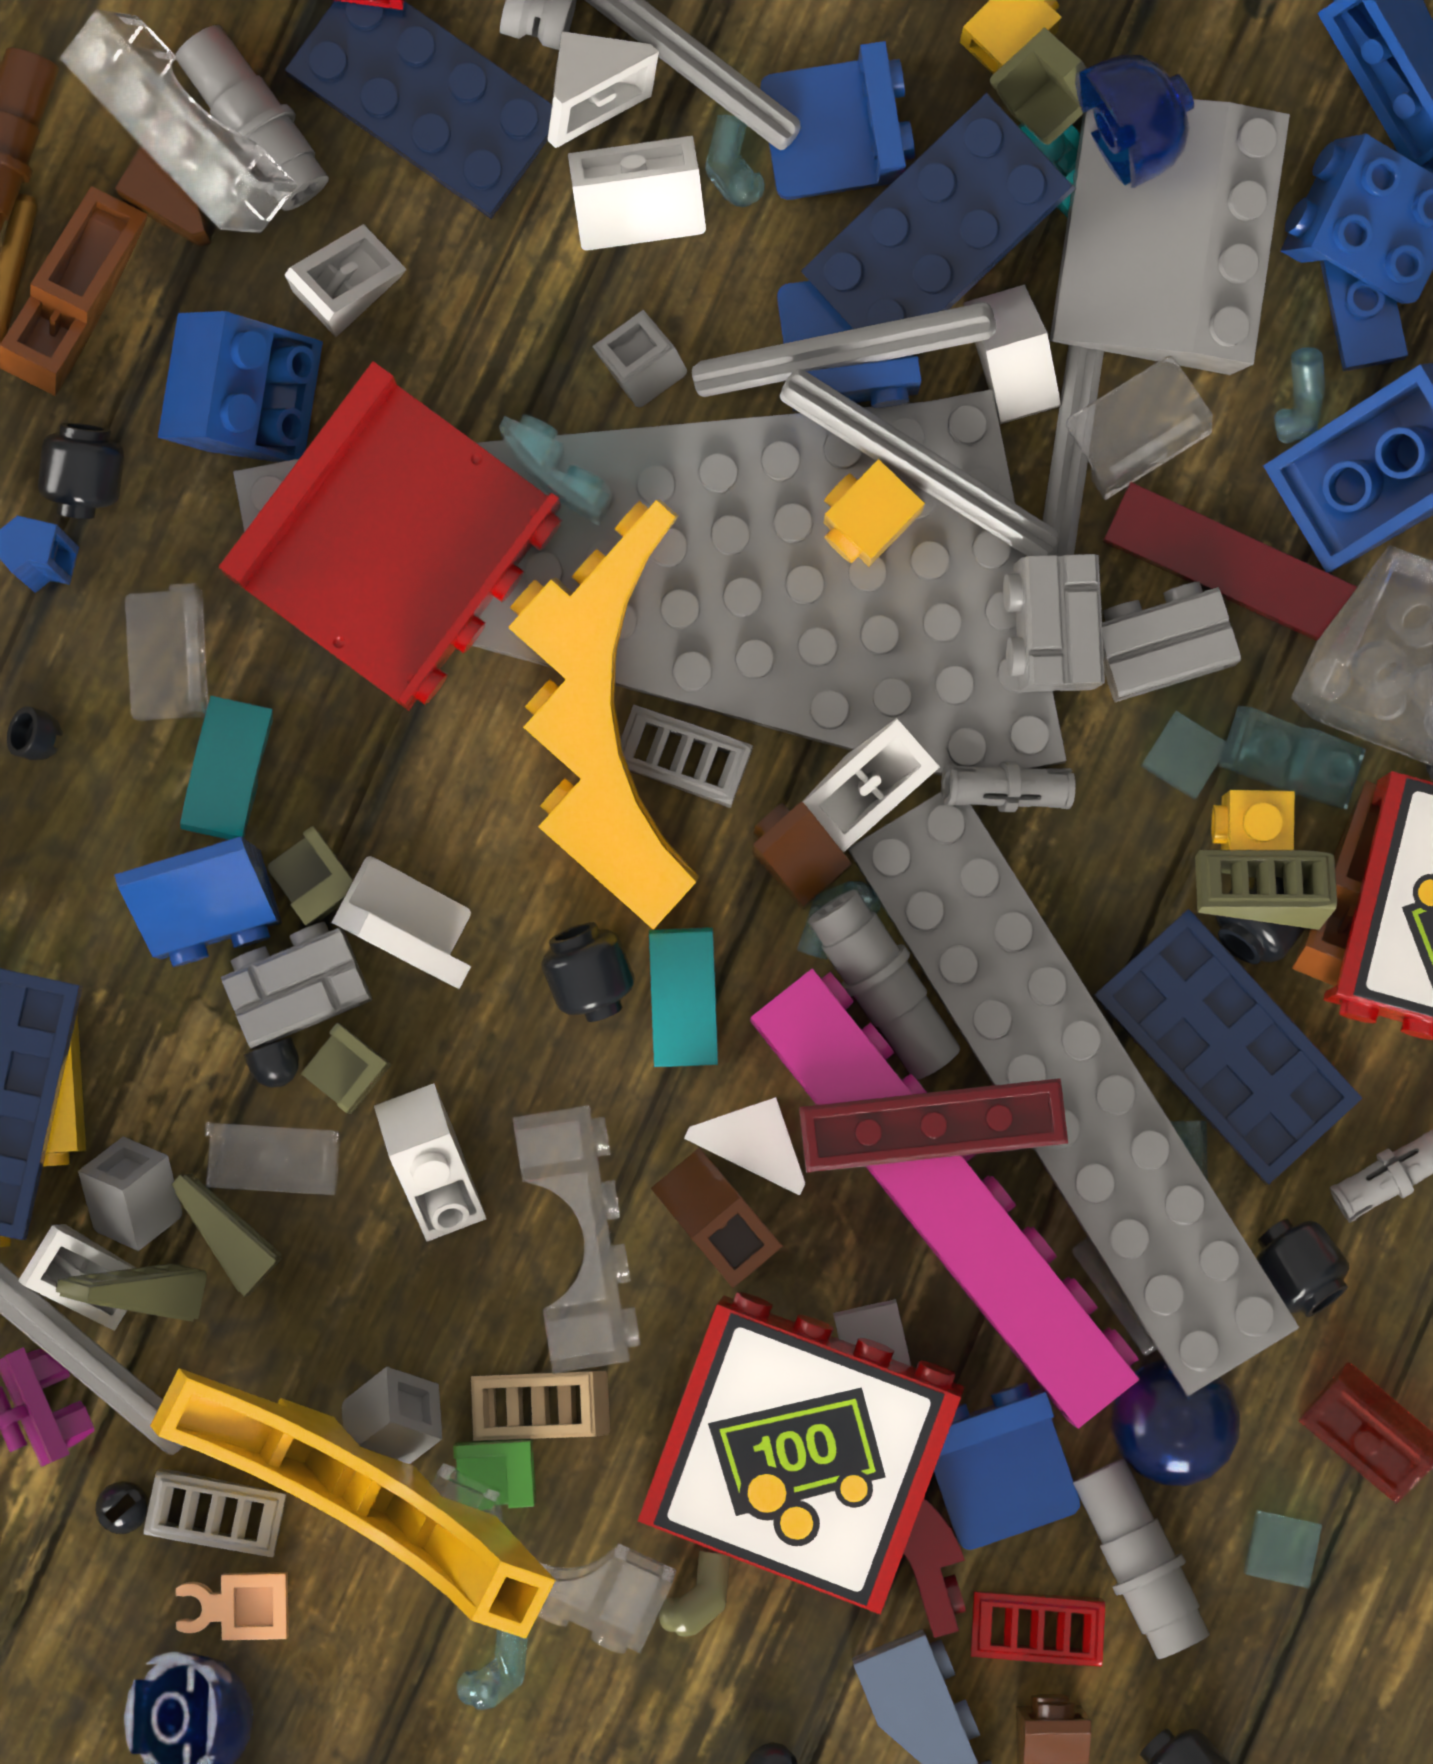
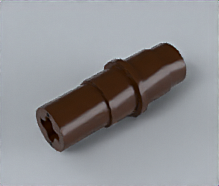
[0,47,60,233]

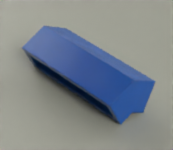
[0,515,79,593]

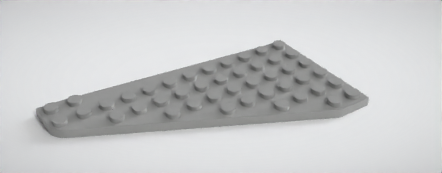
[233,389,1067,776]

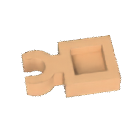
[176,1572,289,1640]

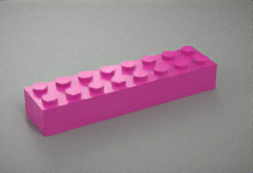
[750,969,1140,1429]

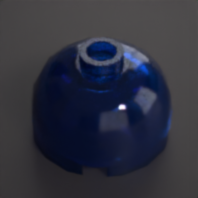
[1075,55,1194,188]
[1111,1358,1241,1486]
[124,1651,253,1764]

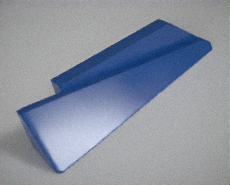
[1317,0,1433,173]

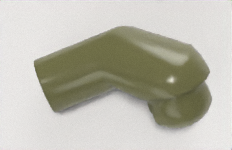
[659,1550,730,1637]

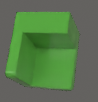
[453,1439,536,1508]

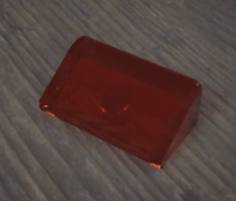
[1298,1362,1433,1504]

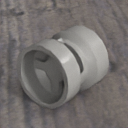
[500,0,577,50]

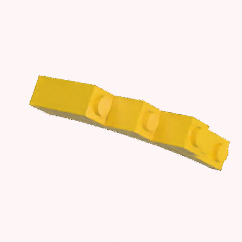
[508,499,699,930]
[150,1368,556,1639]

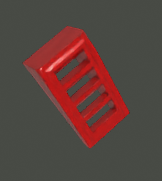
[970,1591,1105,1667]

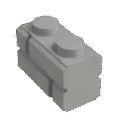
[1003,554,1105,692]
[1102,581,1241,702]
[221,922,373,1049]

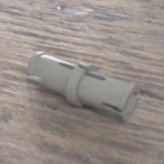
[941,761,1075,812]
[1329,1129,1433,1223]

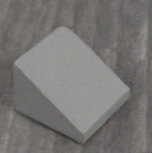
[592,310,687,408]
[833,1299,911,1366]

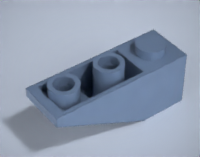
[852,1629,992,1764]

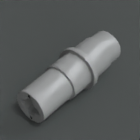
[175,25,329,211]
[808,890,961,1079]
[1073,1458,1210,1659]

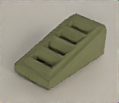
[1195,850,1337,930]
[172,1174,283,1297]
[56,1263,207,1322]

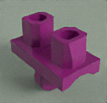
[0,1347,95,1467]

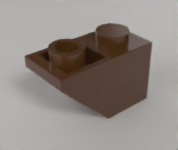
[752,801,852,910]
[651,1147,783,1288]
[1016,1694,1091,1764]

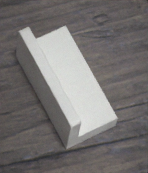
[568,136,706,250]
[331,856,471,989]

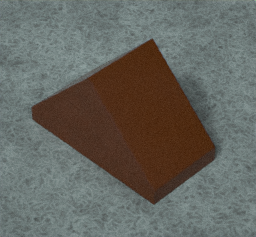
[115,109,211,246]

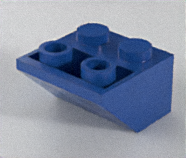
[158,311,323,463]

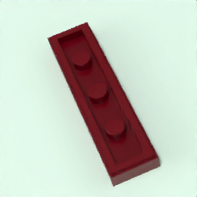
[1102,482,1362,648]
[799,1078,1068,1173]

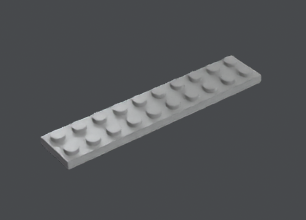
[848,792,1299,1397]

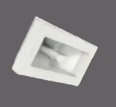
[548,31,659,148]
[285,224,406,337]
[963,285,1061,424]
[802,718,940,852]
[684,1097,805,1195]
[18,1224,136,1331]

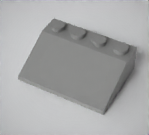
[1050,92,1290,375]

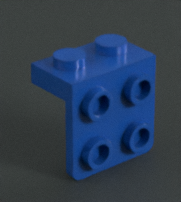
[760,41,915,200]
[1280,134,1433,304]
[777,281,921,412]
[934,1382,1080,1550]

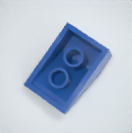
[1263,363,1433,573]
[114,837,282,967]

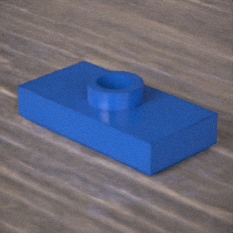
[1320,260,1408,372]

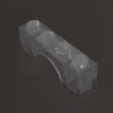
[60,9,298,233]
[513,1105,641,1374]
[432,1463,676,1653]

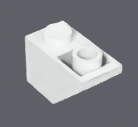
[374,1083,486,1241]

